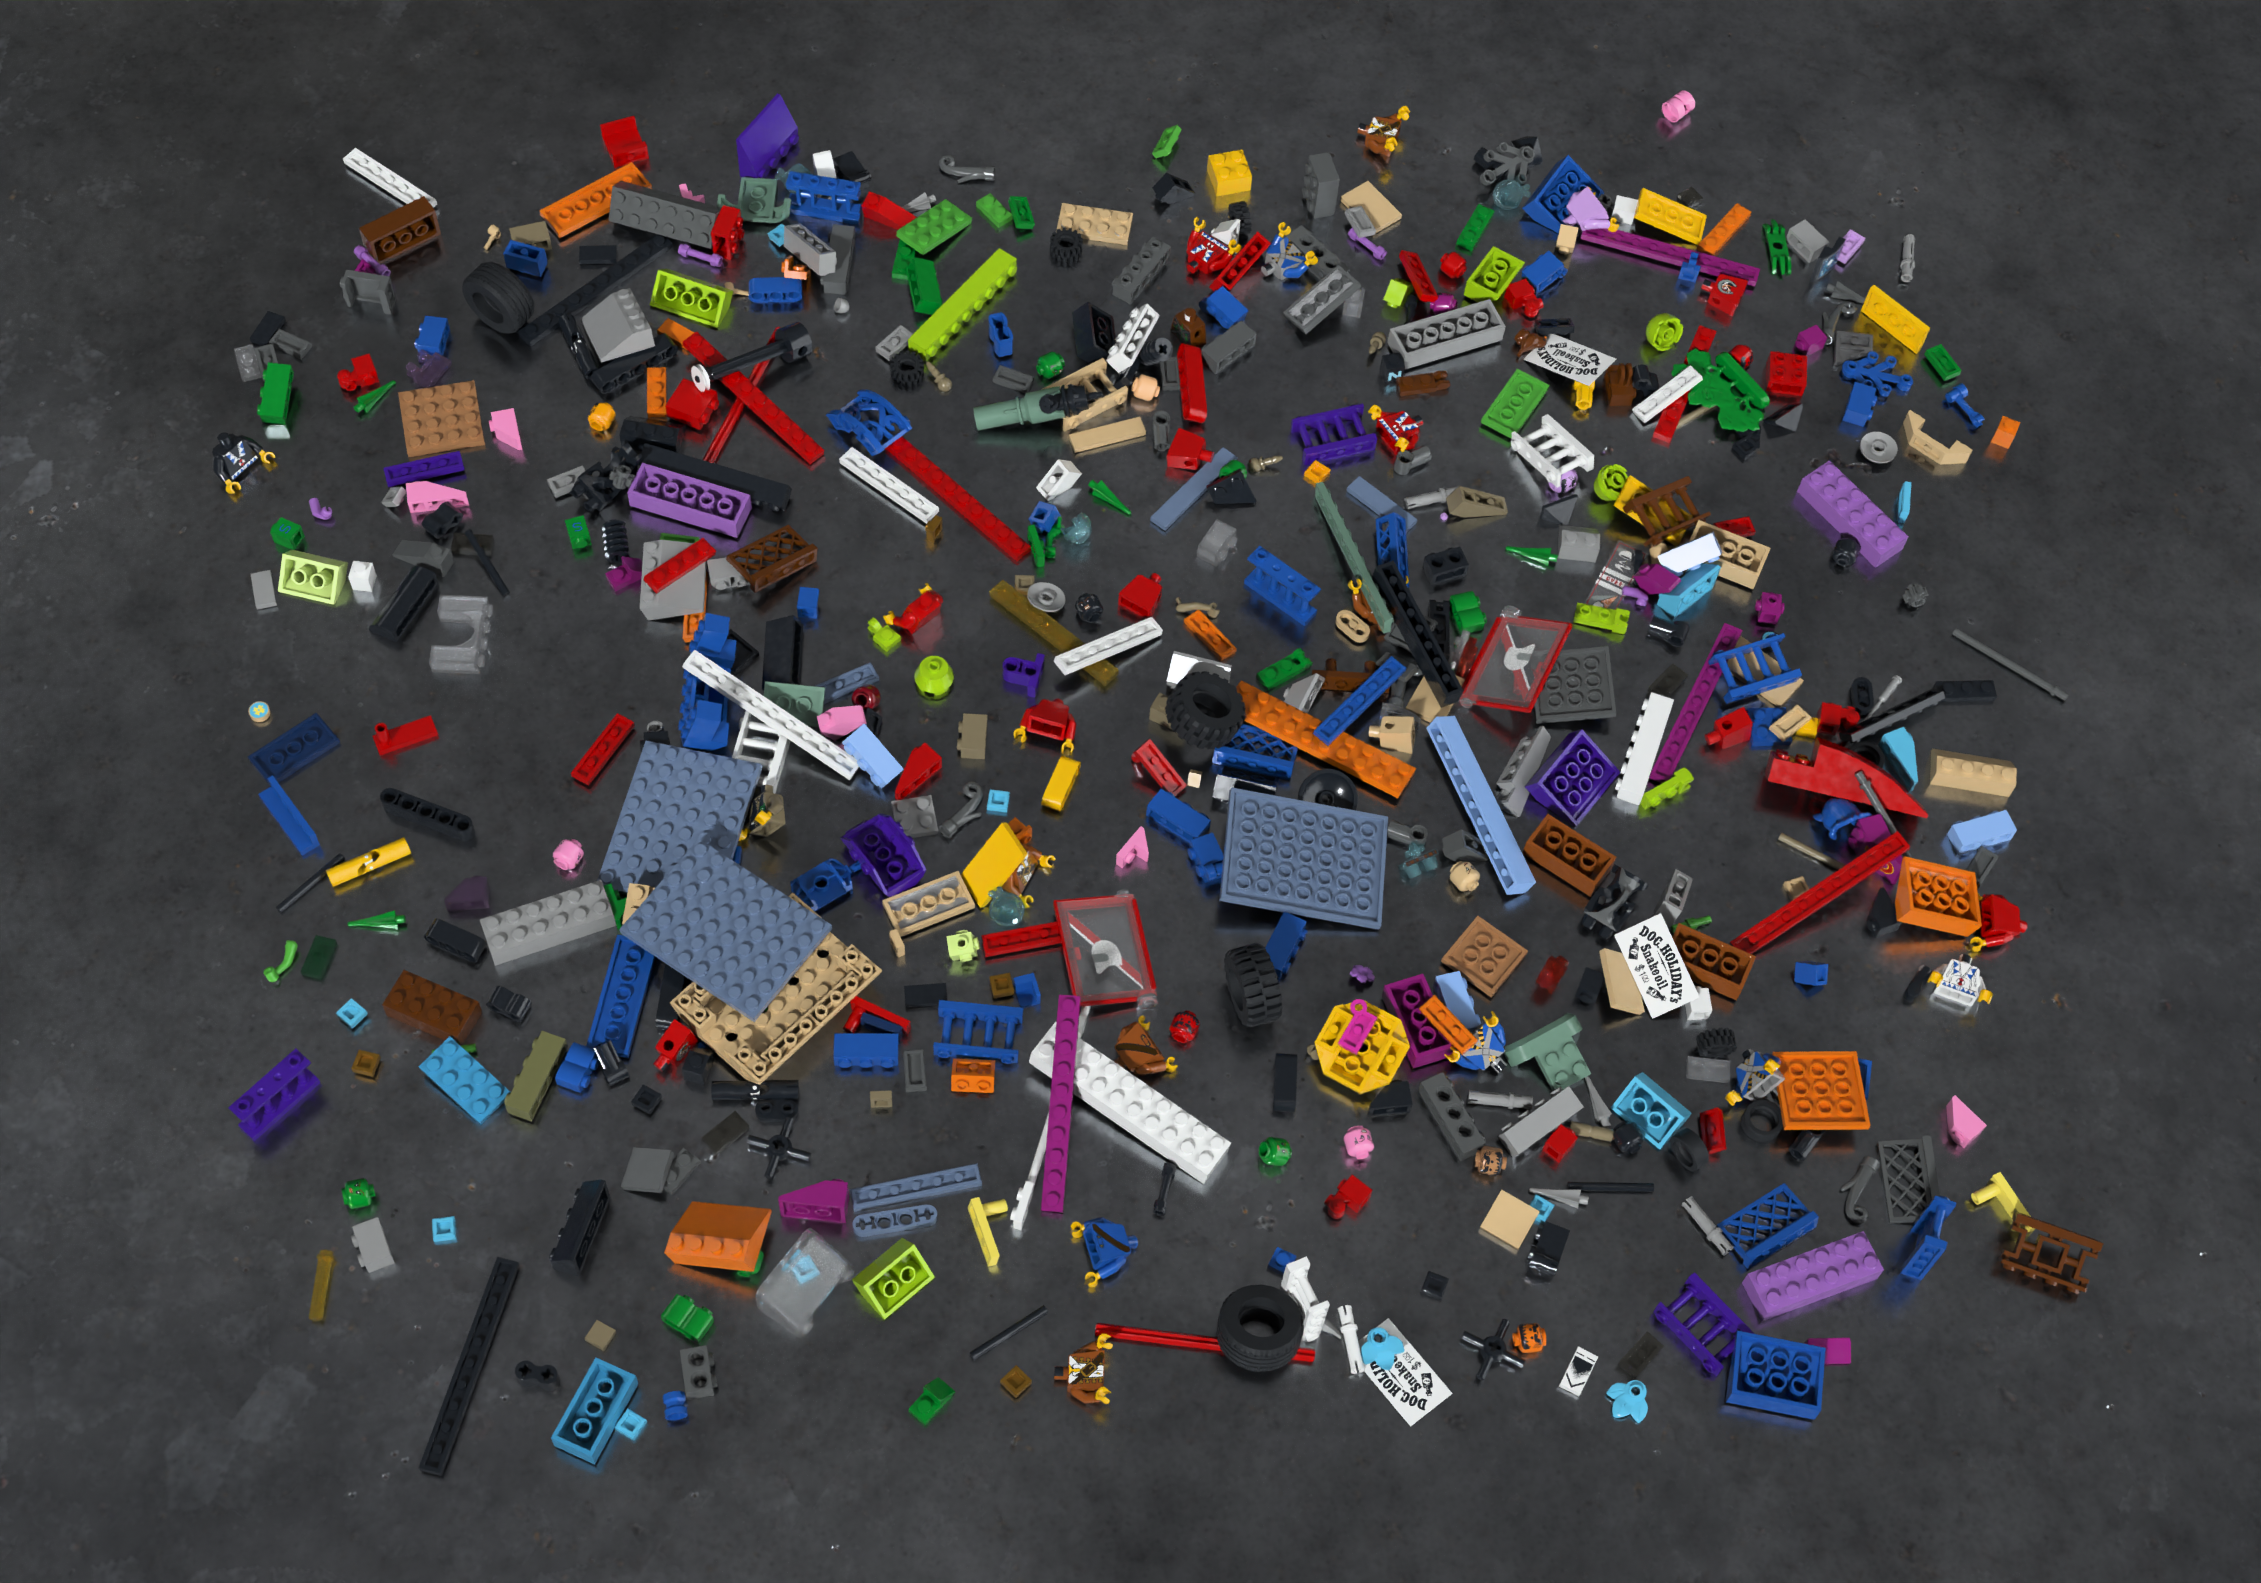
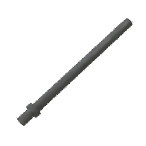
[1952,628,2069,701]
[1855,771,1913,858]

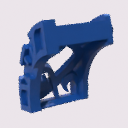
[826,389,912,456]

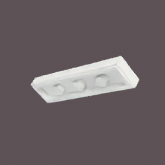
[1632,365,1703,424]

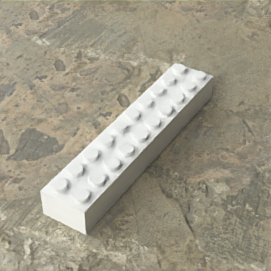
[1029,1022,1231,1184]

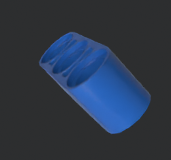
[748,277,802,303]

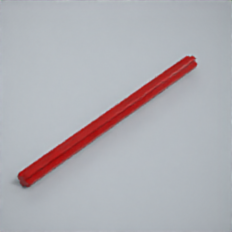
[702,327,780,463]
[1095,1323,1315,1362]

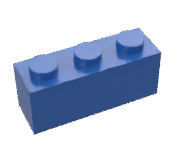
[1146,789,1211,843]
[1265,912,1308,980]
[834,1033,899,1068]

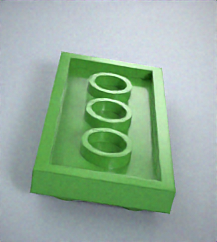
[896,199,972,255]
[1481,369,1550,439]

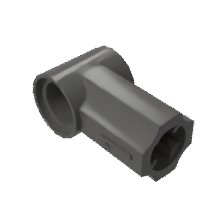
[1152,410,1171,451]
[1394,445,1432,475]
[1387,820,1428,851]

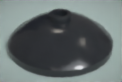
[1298,769,1358,811]

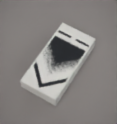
[1559,1346,1598,1397]

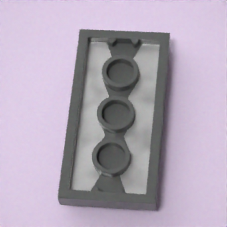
[1283,265,1361,334]

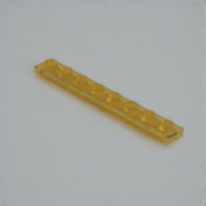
[989,580,1119,686]

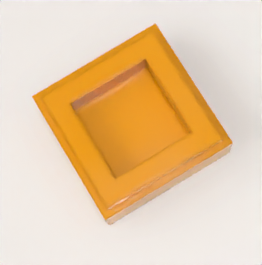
[1304,460,1331,483]

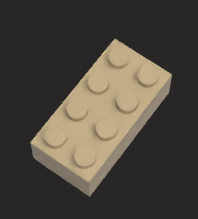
[1689,520,1771,589]

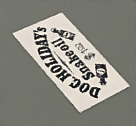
[1523,334,1617,386]
[1614,913,1699,1019]
[1358,1318,1453,1427]

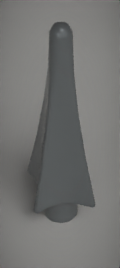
[1826,281,1866,304]

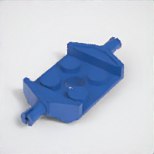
[790,858,861,911]

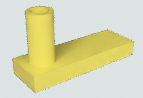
[1971,1172,2035,1236]
[968,1197,1008,1267]

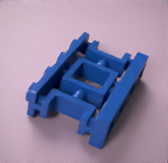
[786,171,863,225]

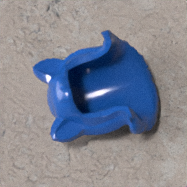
[1813,797,1872,840]

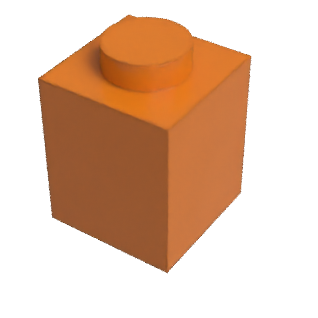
[1991,416,2021,449]

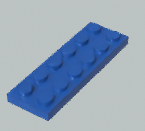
[586,935,656,1058]

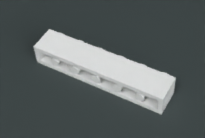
[1615,692,1674,805]

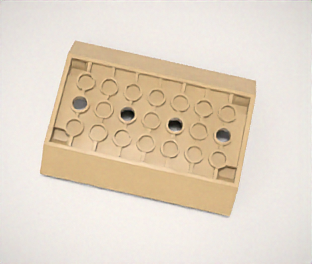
[670,893,882,1085]

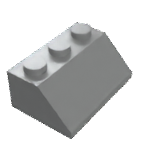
[1166,651,1232,693]

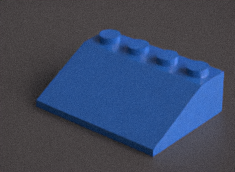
[1522,155,1605,233]
[1726,1330,1826,1420]

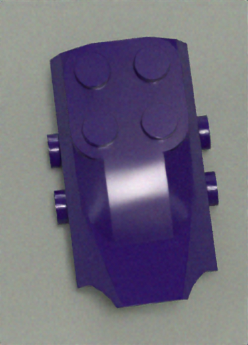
[840,813,926,897]

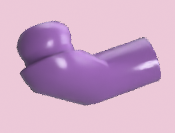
[309,498,332,520]
[1622,585,1648,606]

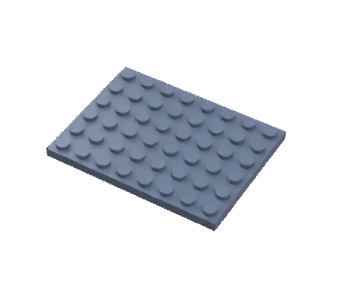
[597,741,763,895]
[1219,787,1388,929]
[619,839,832,1022]

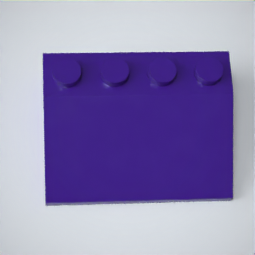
[736,93,799,178]
[1525,729,1620,827]

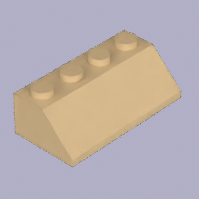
[1930,748,2017,797]

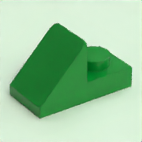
[604,883,626,930]
[908,1377,955,1426]

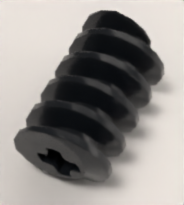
[1137,337,1173,366]
[602,519,630,563]

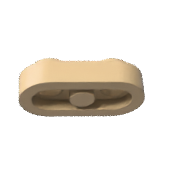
[1336,610,1370,643]

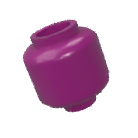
[1430,292,1458,315]

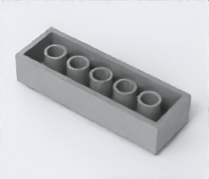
[1387,299,1506,369]
[480,880,616,966]

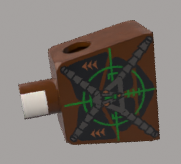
[1170,308,1206,348]

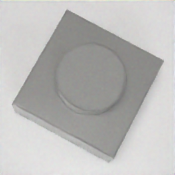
[381,486,407,507]

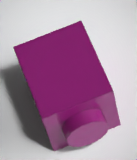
[1795,325,1827,356]

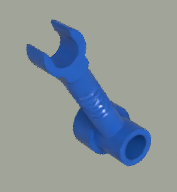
[1945,383,1985,428]

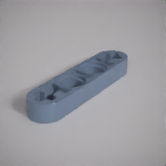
[853,1205,937,1237]

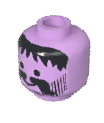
[1549,469,1578,494]

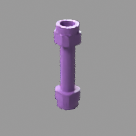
[1348,228,1387,260]
[678,243,723,267]
[354,245,391,276]

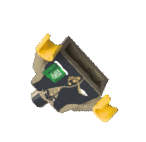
[739,785,785,841]

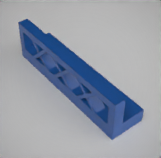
[1376,512,1409,588]
[258,775,320,855]

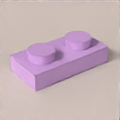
[1838,229,1865,264]

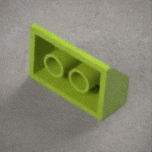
[1464,246,1525,302]
[852,1238,935,1320]

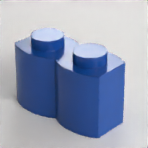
[989,312,1013,357]
[555,1042,600,1093]

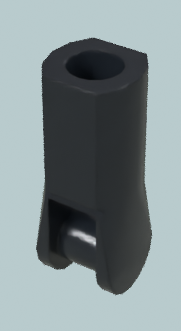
[1904,965,1932,1001]

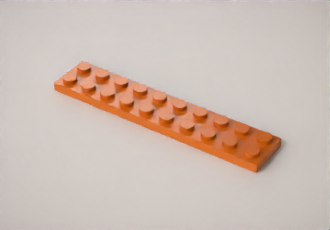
[1236,680,1416,798]

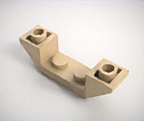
[1903,410,1973,465]

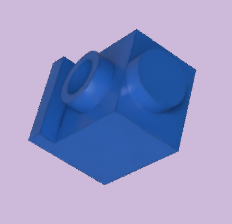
[1028,501,1061,533]

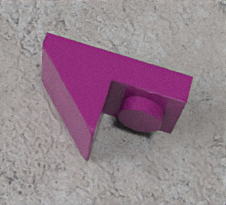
[605,556,643,592]

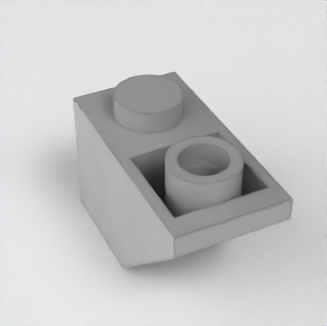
[707,557,750,590]

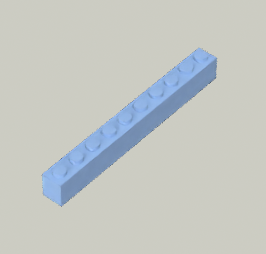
[1426,716,1536,895]

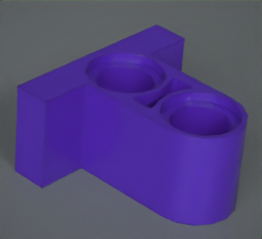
[1002,653,1045,698]

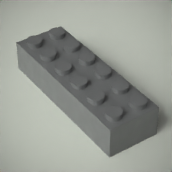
[609,181,721,249]

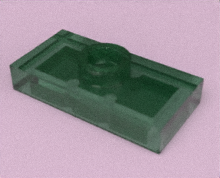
[300,935,337,979]

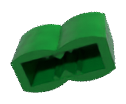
[1449,591,1487,635]
[661,1294,714,1344]

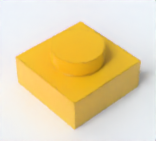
[1795,717,1818,739]

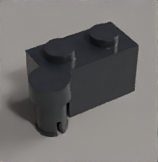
[833,151,872,190]
[1527,1221,1570,1276]

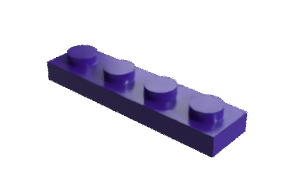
[383,451,465,487]

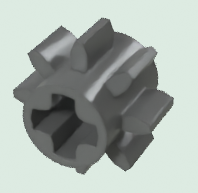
[1596,194,1615,214]
[609,465,635,489]
[1902,583,1928,607]

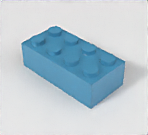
[551,1357,638,1465]

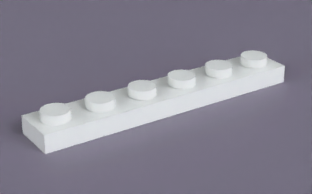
[343,148,437,208]
[839,447,939,524]
[1054,617,1163,675]

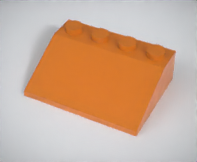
[1895,856,1982,937]
[664,1201,772,1272]

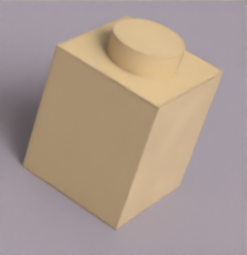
[1555,224,1578,254]

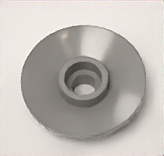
[1860,432,1898,463]
[1027,582,1066,612]

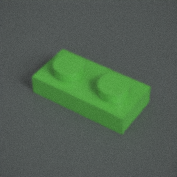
[1152,125,1182,158]
[976,193,1013,228]

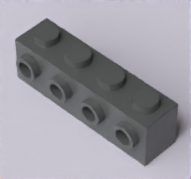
[1112,237,1171,305]

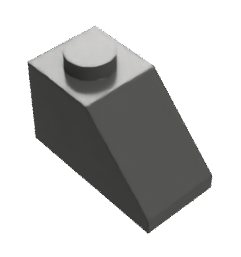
[1442,829,1488,862]

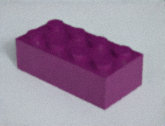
[1382,974,1453,1069]

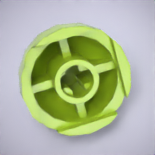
[1645,313,1683,351]

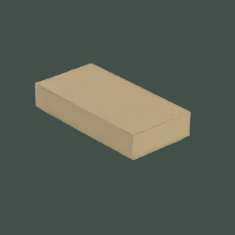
[1769,704,1812,742]

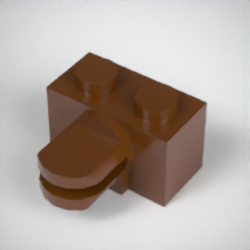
[1604,363,1636,406]

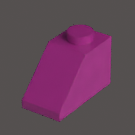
[1633,563,1681,595]

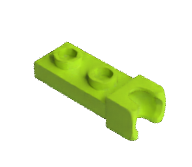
[1573,602,1630,634]
[1640,767,1694,809]

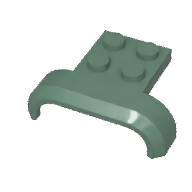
[717,177,791,223]
[1504,1012,1591,1091]

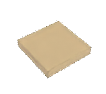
[1480,1190,1540,1250]

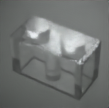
[1197,519,1238,567]

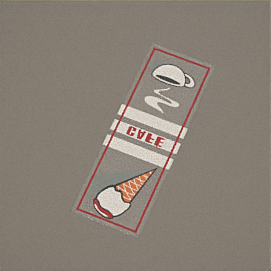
[1584,540,1648,610]

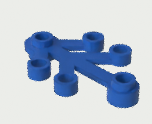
[1842,351,1913,397]

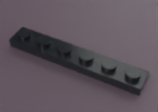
[1839,689,1945,743]

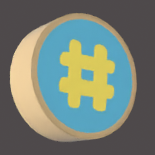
[249,701,271,722]

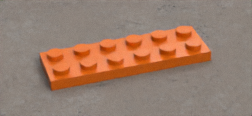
[539,162,652,238]

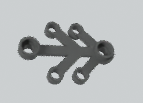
[1480,142,1535,193]

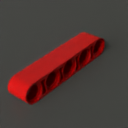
[1177,343,1207,423]

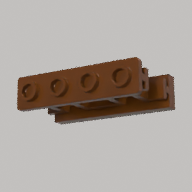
[1998,1211,2103,1294]

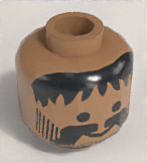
[1474,1146,1507,1176]

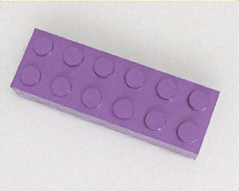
[1797,461,1909,568]
[627,463,752,538]
[1742,1231,1884,1322]

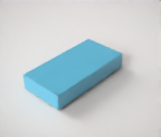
[1897,481,1912,523]

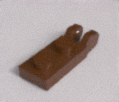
[1396,371,1451,396]

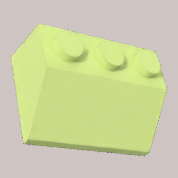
[278,550,348,605]

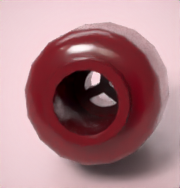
[852,684,881,710]

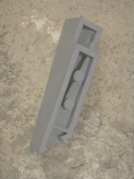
[1495,726,1551,817]

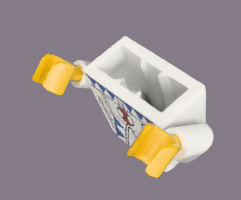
[1927,954,1993,1006]

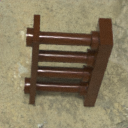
[1623,476,1711,547]

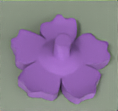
[1350,965,1375,983]

